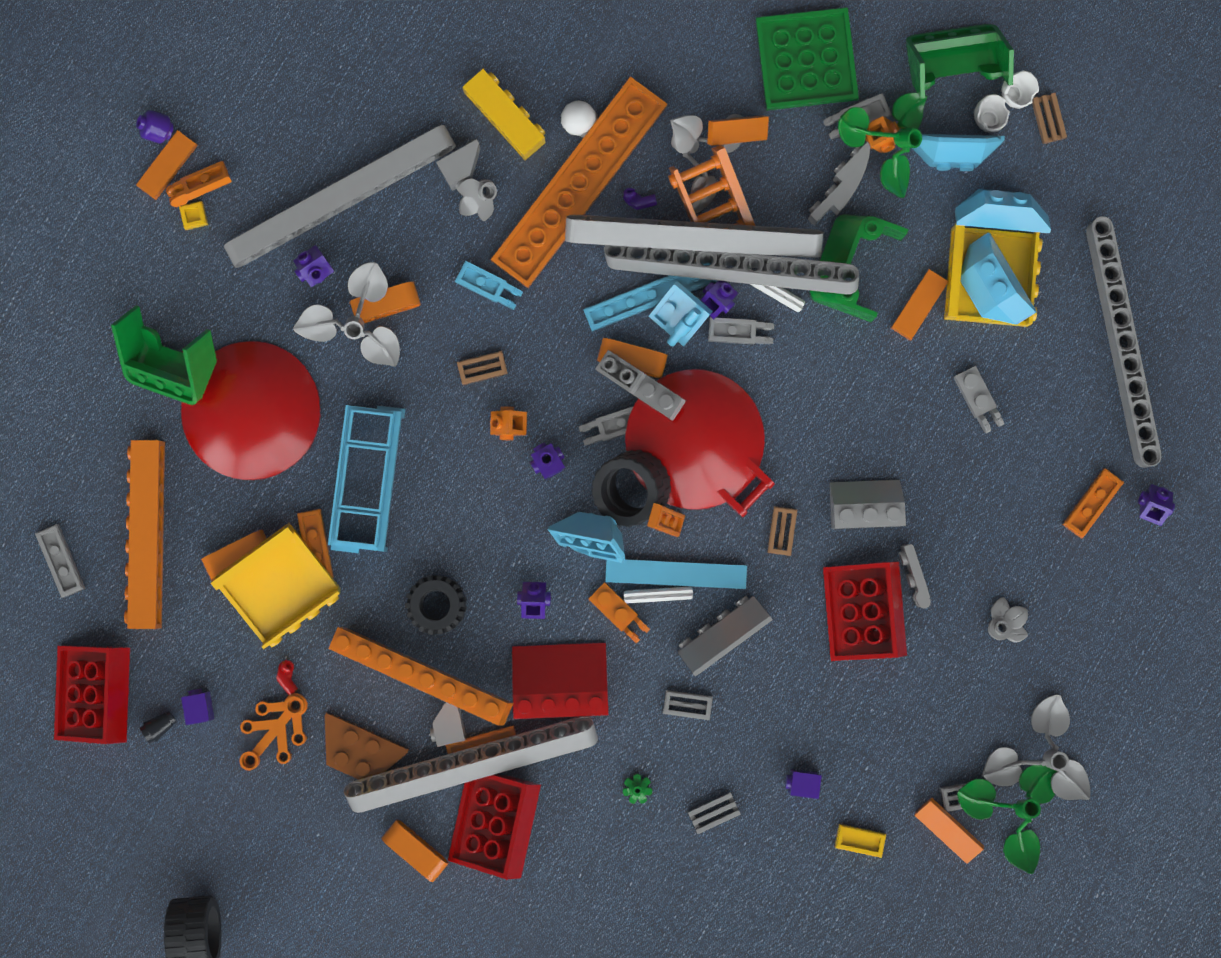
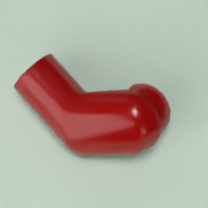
[276,660,298,695]

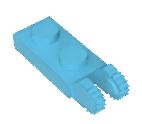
[455,261,523,310]

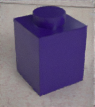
[181,688,214,725]
[785,769,822,799]

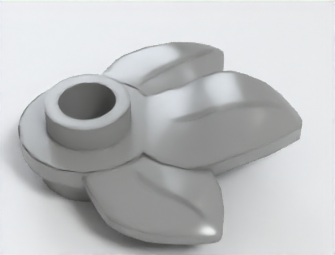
[457,178,497,221]
[988,597,1028,642]

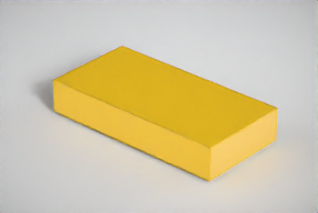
[834,824,886,858]

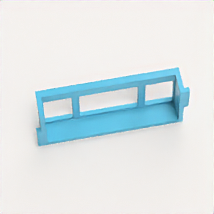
[328,405,405,553]

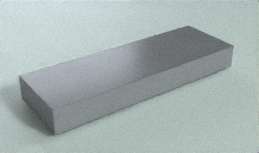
[35,524,86,598]

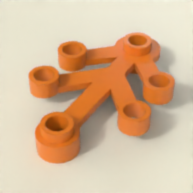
[240,693,308,770]

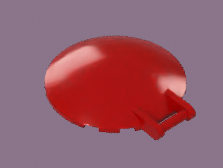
[181,341,321,480]
[625,369,775,518]

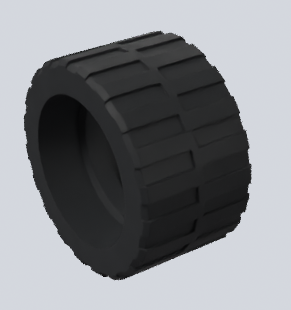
[592,450,671,527]
[164,896,222,958]

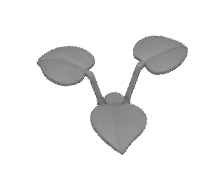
[670,114,743,213]
[293,262,400,367]
[983,695,1090,800]

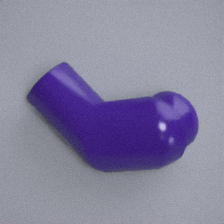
[623,188,657,210]

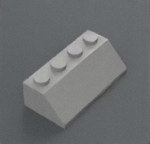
[677,595,773,677]

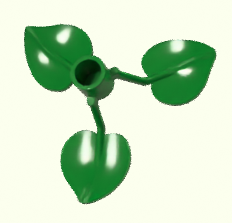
[838,93,928,198]
[957,765,1058,874]

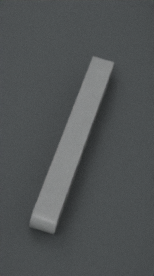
[224,125,456,268]
[565,215,823,258]
[1086,216,1161,468]
[604,245,859,294]
[344,716,598,813]

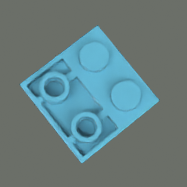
[648,281,713,347]

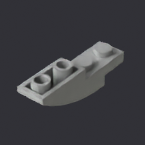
[808,142,870,226]
[595,350,686,421]

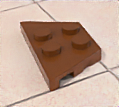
[325,712,409,780]

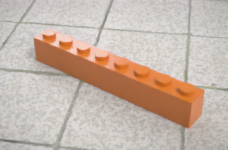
[124,440,165,629]
[328,627,514,726]

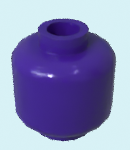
[136,110,173,143]

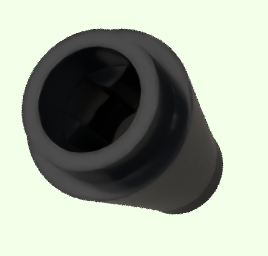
[140,711,177,743]

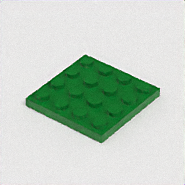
[755,8,859,111]

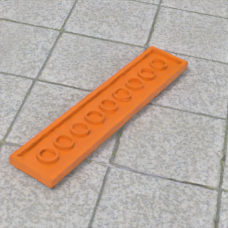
[491,76,667,288]

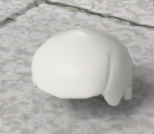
[1001,70,1039,109]
[974,94,1010,133]
[561,101,598,137]

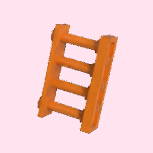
[668,145,755,226]

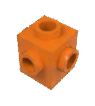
[865,116,900,153]
[490,407,527,440]

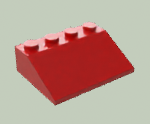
[823,562,907,661]
[512,643,609,719]
[54,646,130,744]
[448,774,541,880]

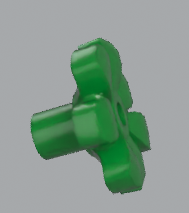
[622,774,653,804]

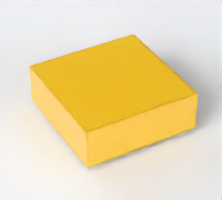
[179,201,208,230]

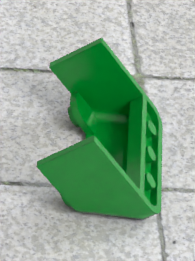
[906,24,1014,99]
[809,214,909,322]
[111,305,217,405]

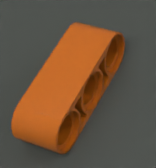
[350,282,421,324]
[597,338,668,378]
[201,530,267,581]
[381,819,449,882]

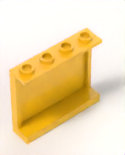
[944,224,1043,327]
[211,523,341,649]

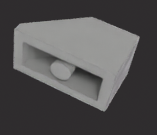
[436,139,481,191]
[430,702,467,747]

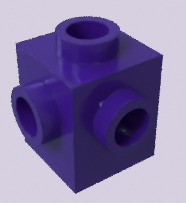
[293,245,334,287]
[700,281,739,320]
[530,442,566,480]
[1138,484,1175,526]
[517,582,551,619]

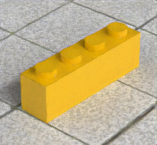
[462,69,546,161]

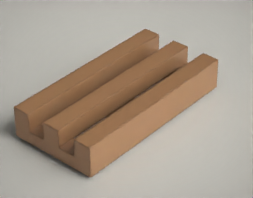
[1032,93,1067,144]
[457,351,508,385]
[767,506,797,556]

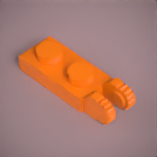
[166,161,232,207]
[589,582,650,644]

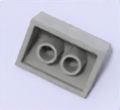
[829,480,906,529]

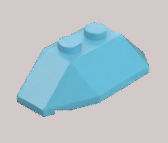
[912,134,1005,171]
[955,189,1051,233]
[961,232,1037,324]
[548,512,625,563]

